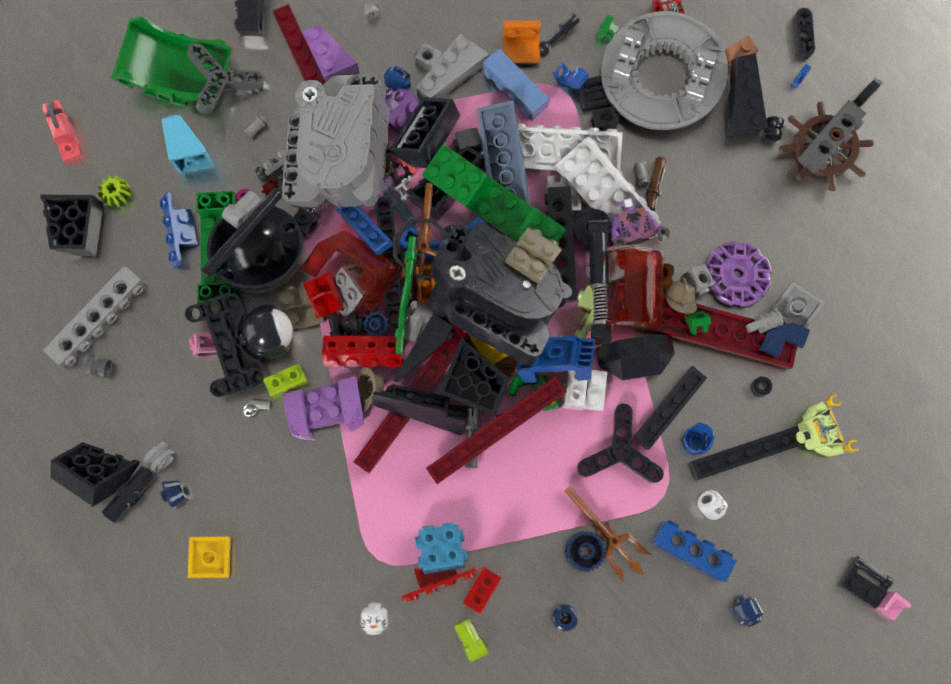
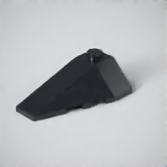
[393,314,456,382]

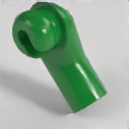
[507,375,532,396]

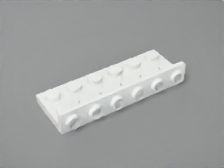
[518,124,622,171]
[554,137,661,248]

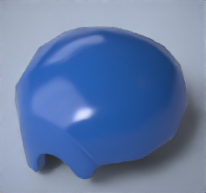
[683,423,715,454]

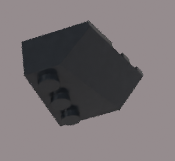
[439,338,509,415]

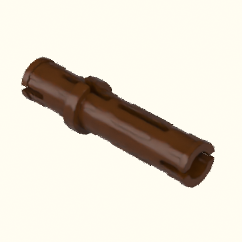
[646,156,667,211]

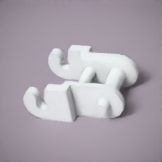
[393,175,412,202]

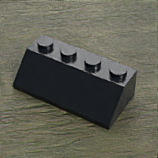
[389,98,461,168]

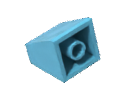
[161,115,215,174]

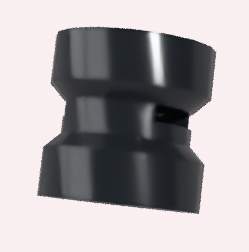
[763,116,785,141]

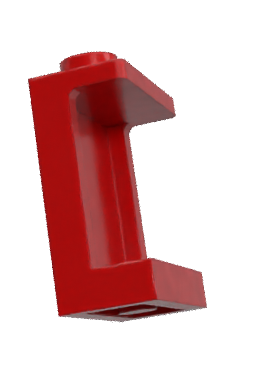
[463,567,502,614]

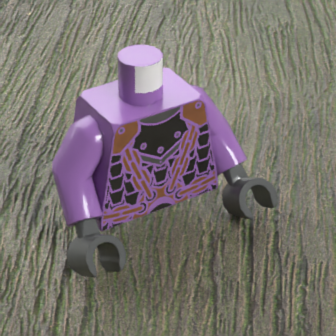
[609,198,670,251]

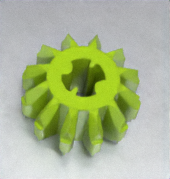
[97,175,131,207]

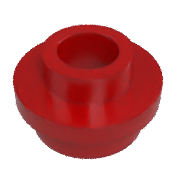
[261,180,279,196]

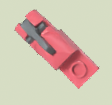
[42,100,83,163]

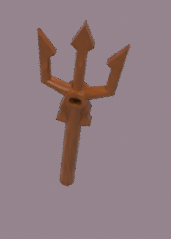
[401,183,438,289]
[564,486,651,582]

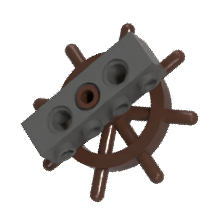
[779,100,874,192]

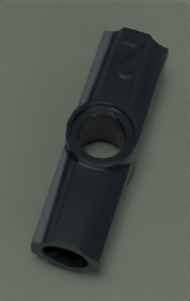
[102,466,156,523]

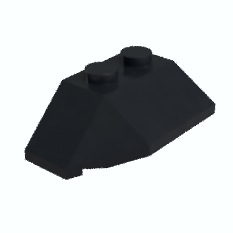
[596,334,675,381]

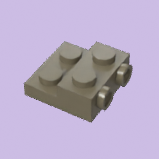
[505,227,562,284]
[278,282,326,331]

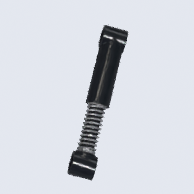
[588,220,612,345]

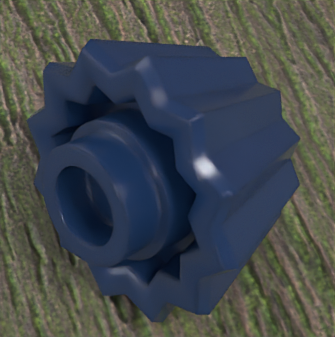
[363,311,389,336]
[160,481,185,508]

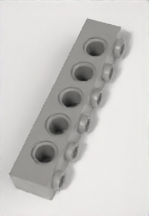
[42,266,146,369]

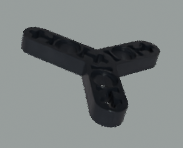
[577,403,664,483]

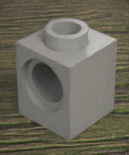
[414,43,443,72]
[681,264,715,296]

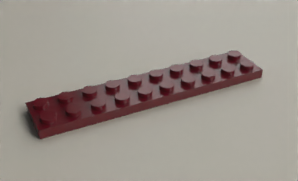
[606,282,797,369]

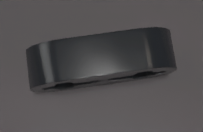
[853,77,883,108]

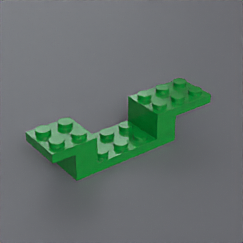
[421,144,566,243]

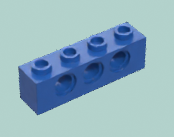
[651,520,737,582]

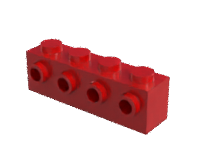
[321,336,402,367]

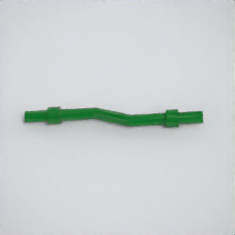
[395,236,417,354]

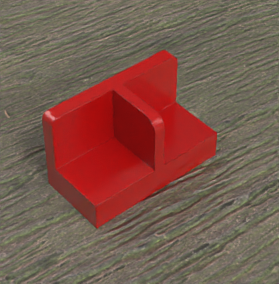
[303,273,345,318]

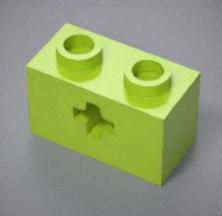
[263,363,310,400]

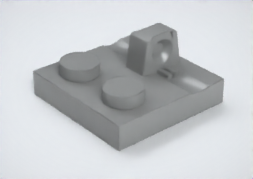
[770,281,826,328]

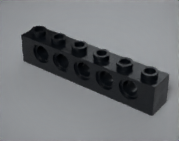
[544,186,577,303]

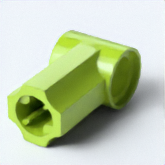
[454,618,489,663]

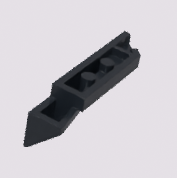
[371,384,468,435]

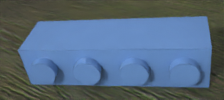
[483,48,549,120]

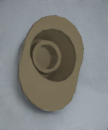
[664,277,697,314]
[357,367,384,413]

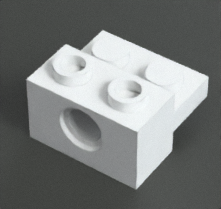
[563,370,607,411]

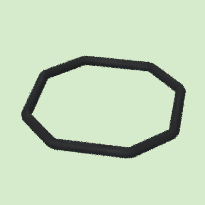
[393,218,449,279]

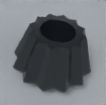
[340,314,365,336]

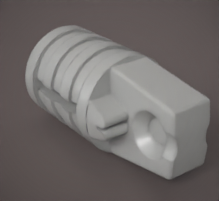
[746,309,783,333]

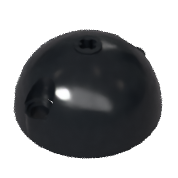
[207,206,303,293]

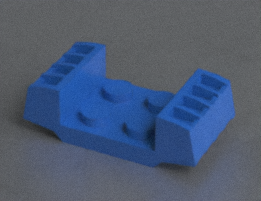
[517,336,595,383]

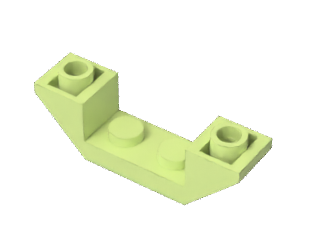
[561,285,594,338]

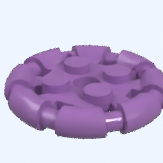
[705,241,772,307]

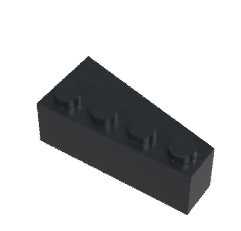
[725,53,768,137]

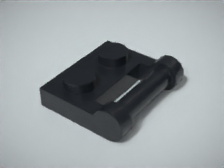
[577,76,611,110]
[839,555,894,609]

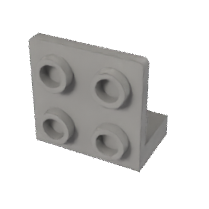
[334,263,379,319]

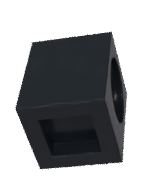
[590,107,620,132]
[293,207,319,240]

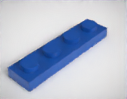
[336,206,393,256]

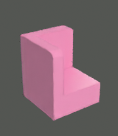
[877,591,912,621]

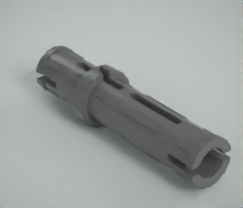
[465,408,481,468]

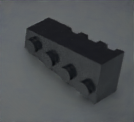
[234,0,265,36]
[406,146,484,221]

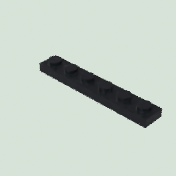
[690,426,805,481]

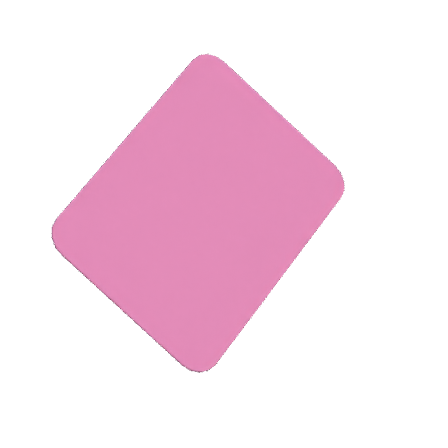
[292,83,670,566]

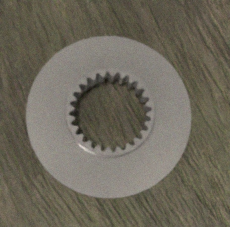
[601,11,728,130]

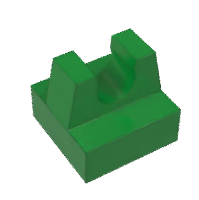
[595,14,619,39]
[685,311,711,335]

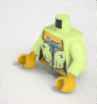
[796,394,860,457]

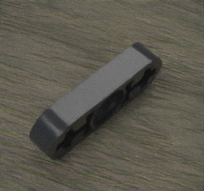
[794,8,815,60]

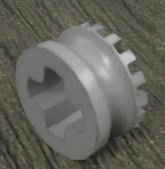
[363,2,381,20]

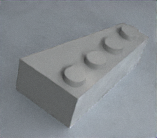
[416,34,489,99]

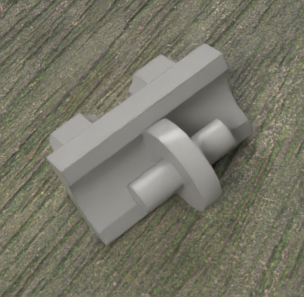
[263,148,286,182]

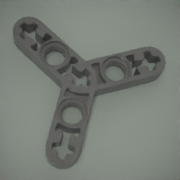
[187,43,265,114]

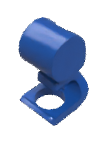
[553,61,589,89]

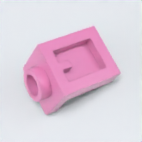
[189,332,216,356]

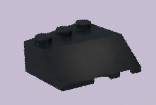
[40,195,104,256]
[50,442,140,507]

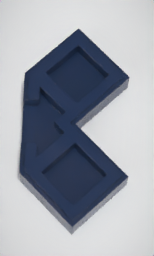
[759,322,810,357]

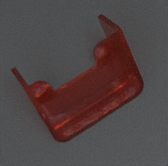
[300,231,398,315]
[606,245,663,328]

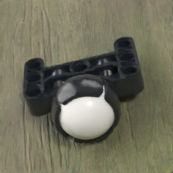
[185,293,293,397]

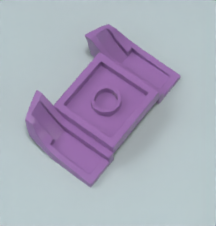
[283,376,364,440]

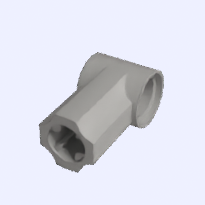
[222,191,262,229]
[406,301,433,342]

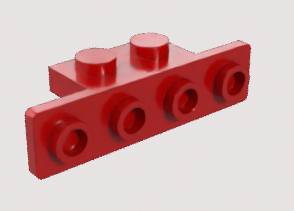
[400,567,478,602]

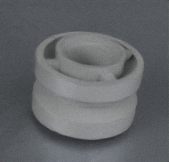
[143,442,176,472]

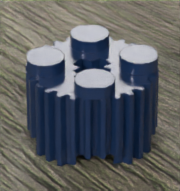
[564,531,606,572]

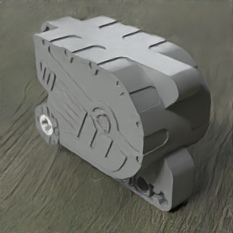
[282,74,390,207]

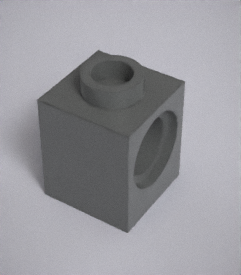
[453,127,482,152]

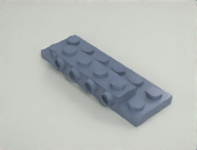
[477,100,531,205]

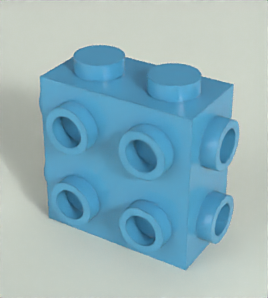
[415,522,468,574]

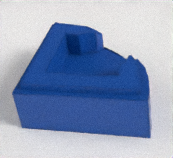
[791,64,811,88]

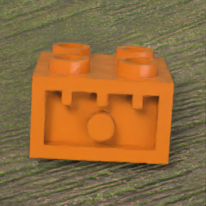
[503,20,541,65]

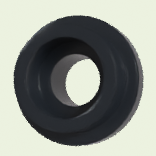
[753,376,773,396]

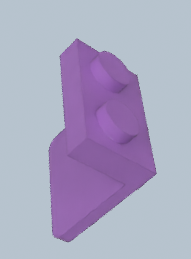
[385,88,419,133]

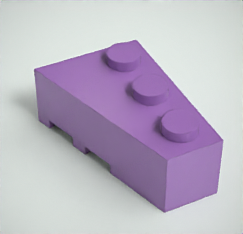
[302,25,360,82]

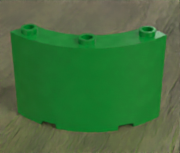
[111,16,233,108]

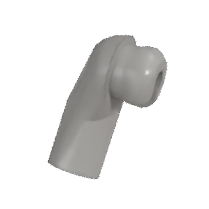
[243,398,271,417]

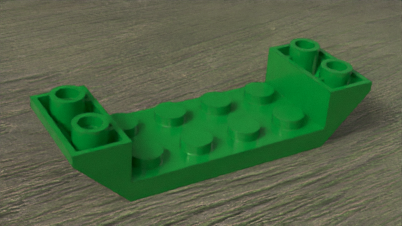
[196,191,240,303]

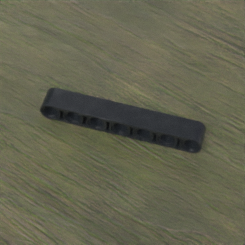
[375,196,402,327]

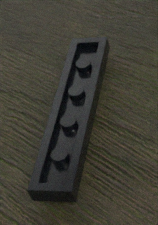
[633,365,707,450]

